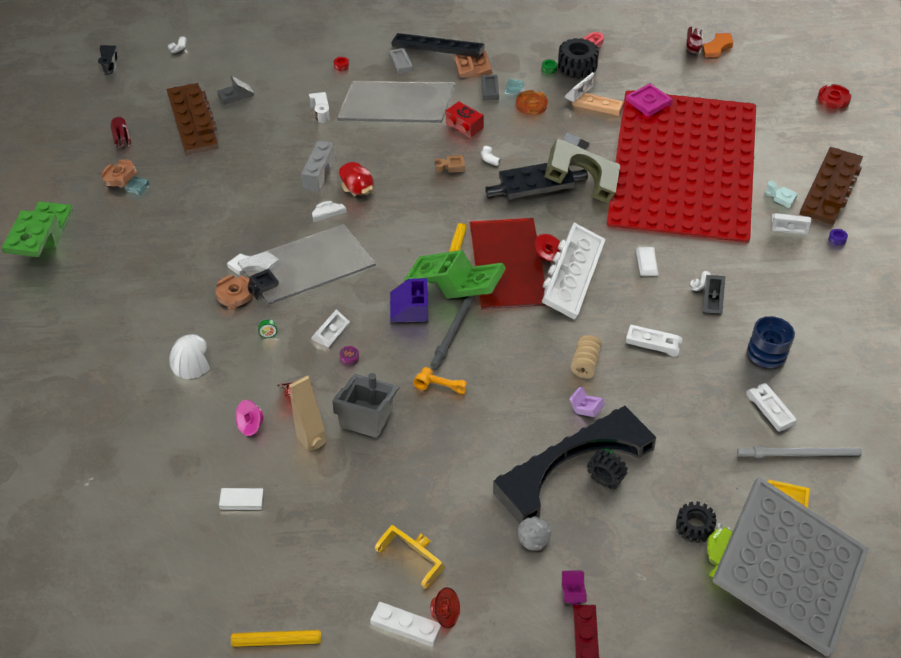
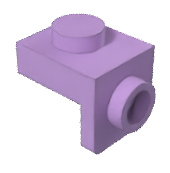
[570,387,605,417]

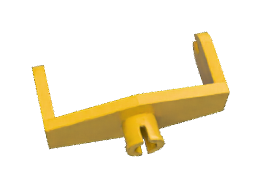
[375,525,445,589]

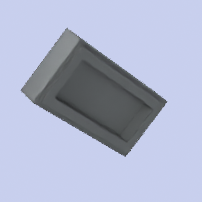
[481,75,499,100]

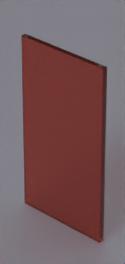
[470,218,547,310]

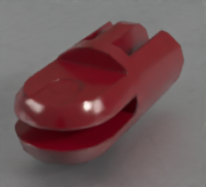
[686,27,703,53]
[110,117,131,147]

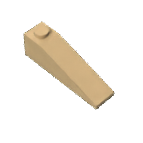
[289,376,326,452]

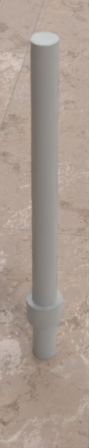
[737,446,862,459]

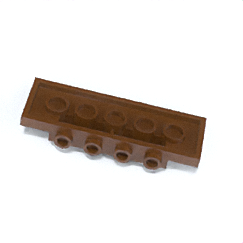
[166,83,219,155]
[799,147,863,225]

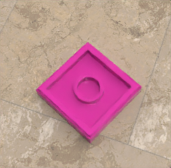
[626,83,673,117]

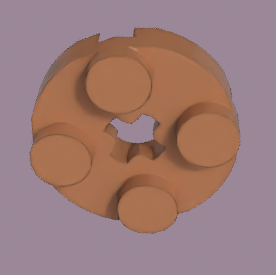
[101,159,137,187]
[215,275,253,309]

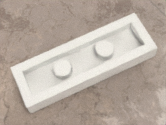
[370,602,442,647]

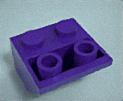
[390,278,428,322]

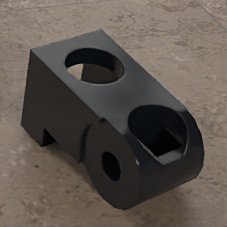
[98,45,119,75]

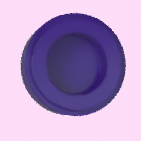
[828,229,848,246]

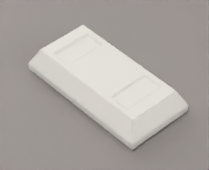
[636,247,659,276]

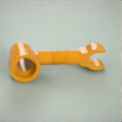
[413,367,467,395]

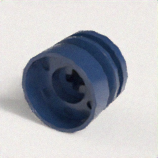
[747,316,795,368]

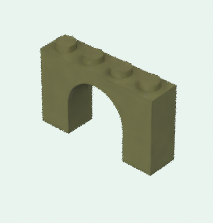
[544,138,620,204]

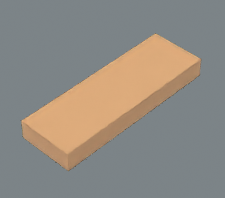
[572,93,624,116]

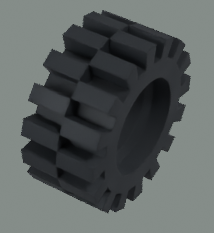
[587,449,628,488]
[676,501,717,543]

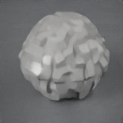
[518,517,552,551]

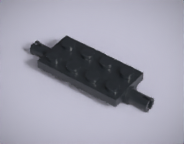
[485,163,588,199]

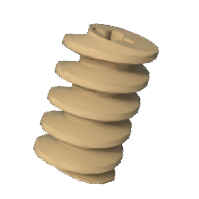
[571,335,602,379]

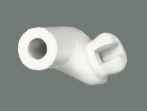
[168,37,187,54]
[481,146,501,167]
[690,271,711,292]

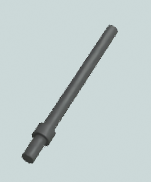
[430,296,475,369]

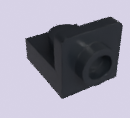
[247,269,279,300]

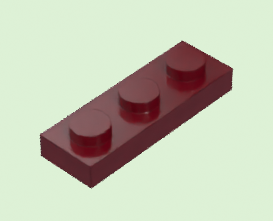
[573,605,599,658]

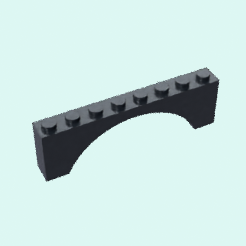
[493,405,656,524]

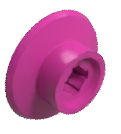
[236,400,264,436]

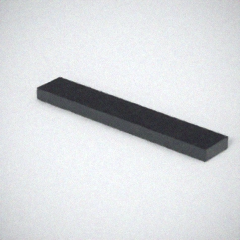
[391,33,485,57]

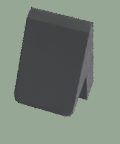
[217,76,254,105]

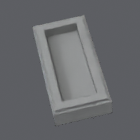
[389,48,414,74]

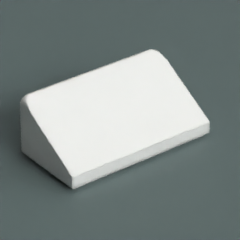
[565,72,594,102]
[310,310,350,347]

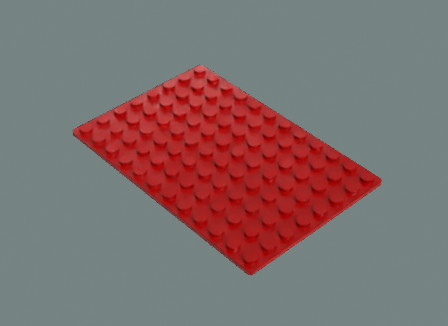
[607,90,756,242]

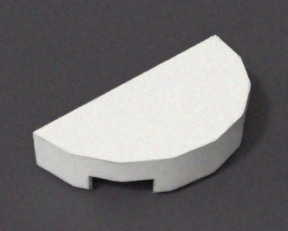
[312,201,347,222]

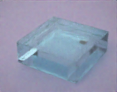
[505,79,524,96]
[125,176,150,196]

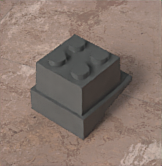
[332,373,399,438]

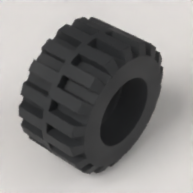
[558,38,599,78]

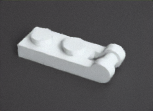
[625,324,683,357]
[747,383,797,432]

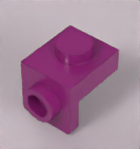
[562,570,587,605]

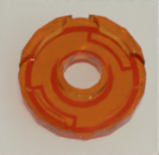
[515,90,548,115]

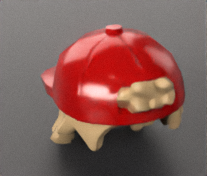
[339,162,374,197]

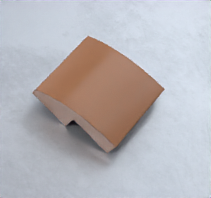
[454,50,493,78]

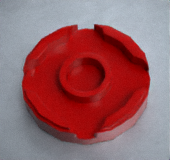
[818,84,852,109]

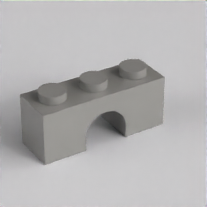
[301,140,335,192]

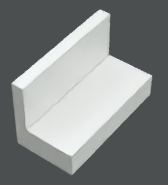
[771,213,811,235]

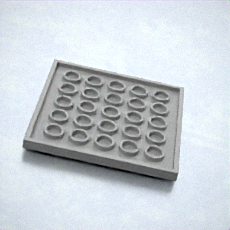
[712,477,869,657]

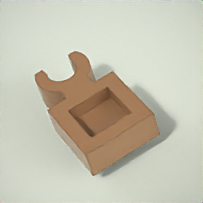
[435,155,465,173]

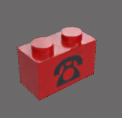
[446,101,484,138]

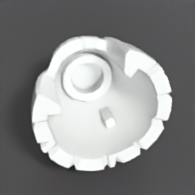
[169,334,210,379]

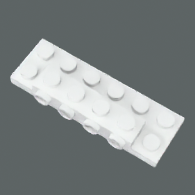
[542,223,606,320]

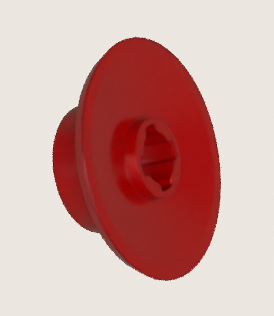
[535,234,560,262]

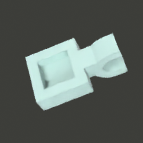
[764,180,798,208]

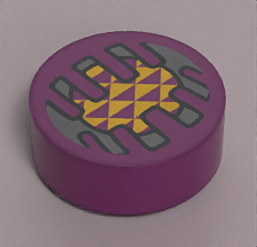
[339,346,359,365]

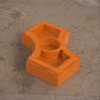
[702,33,734,58]

